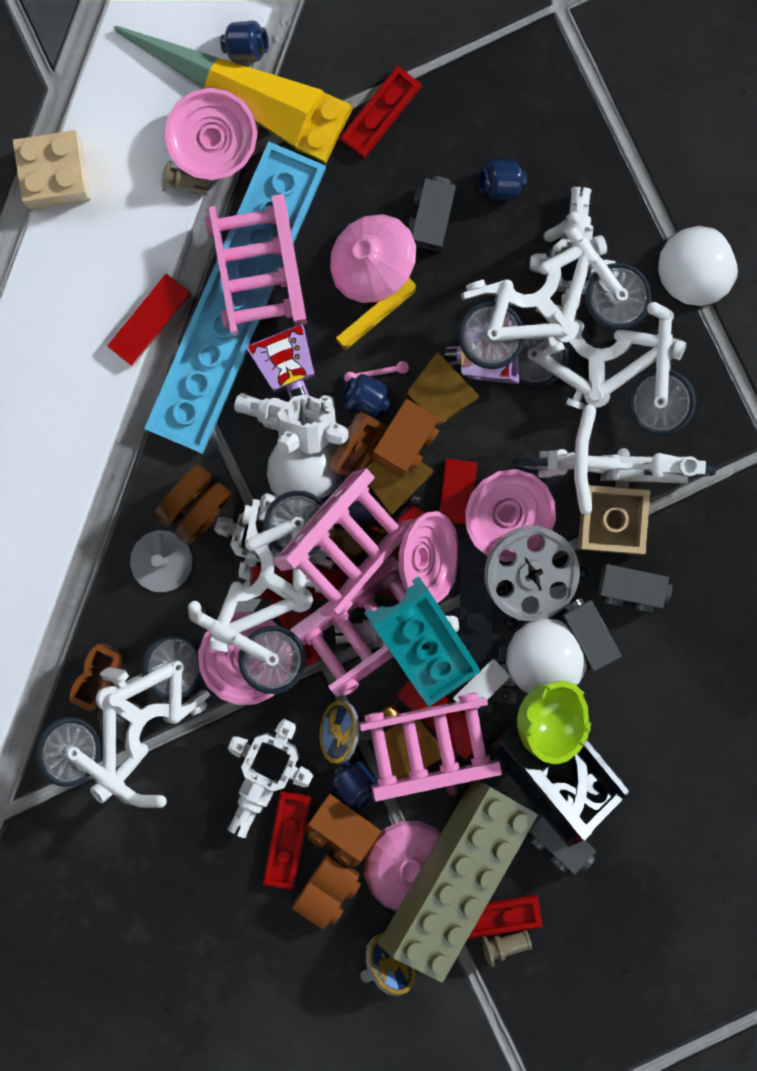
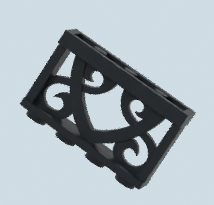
[487,721,630,847]

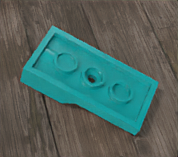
[364,576,481,707]

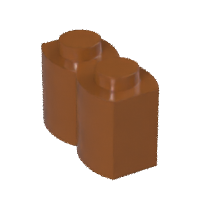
[70,643,124,712]
[292,852,361,930]

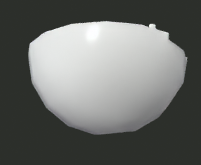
[658,226,738,306]
[267,443,347,510]
[506,618,587,693]

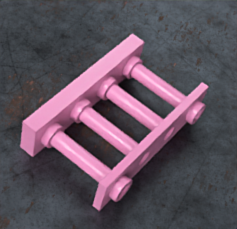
[205,194,307,337]
[273,468,414,616]
[290,556,406,697]
[359,692,502,801]

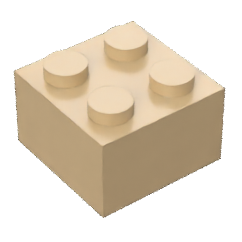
[13,130,90,210]
[578,485,650,555]

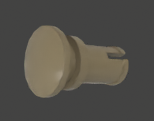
[161,160,210,196]
[482,930,532,968]

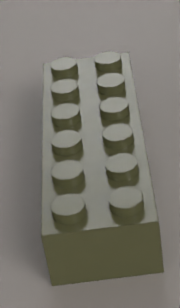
[378,780,538,983]

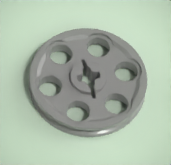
[484,526,580,621]

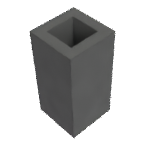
[408,176,456,252]
[597,564,673,613]
[561,598,622,671]
[527,812,596,875]

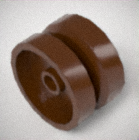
[153,464,233,545]

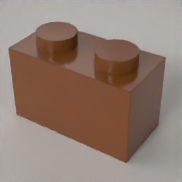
[371,399,439,478]
[303,794,382,867]

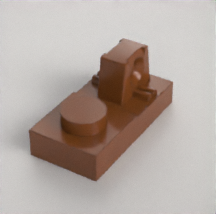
[328,412,388,477]

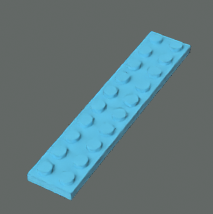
[144,141,326,454]

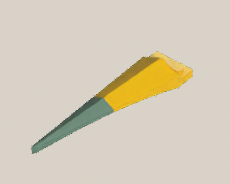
[114,26,353,164]

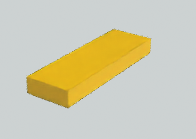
[336,277,416,350]

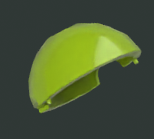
[517,681,591,765]

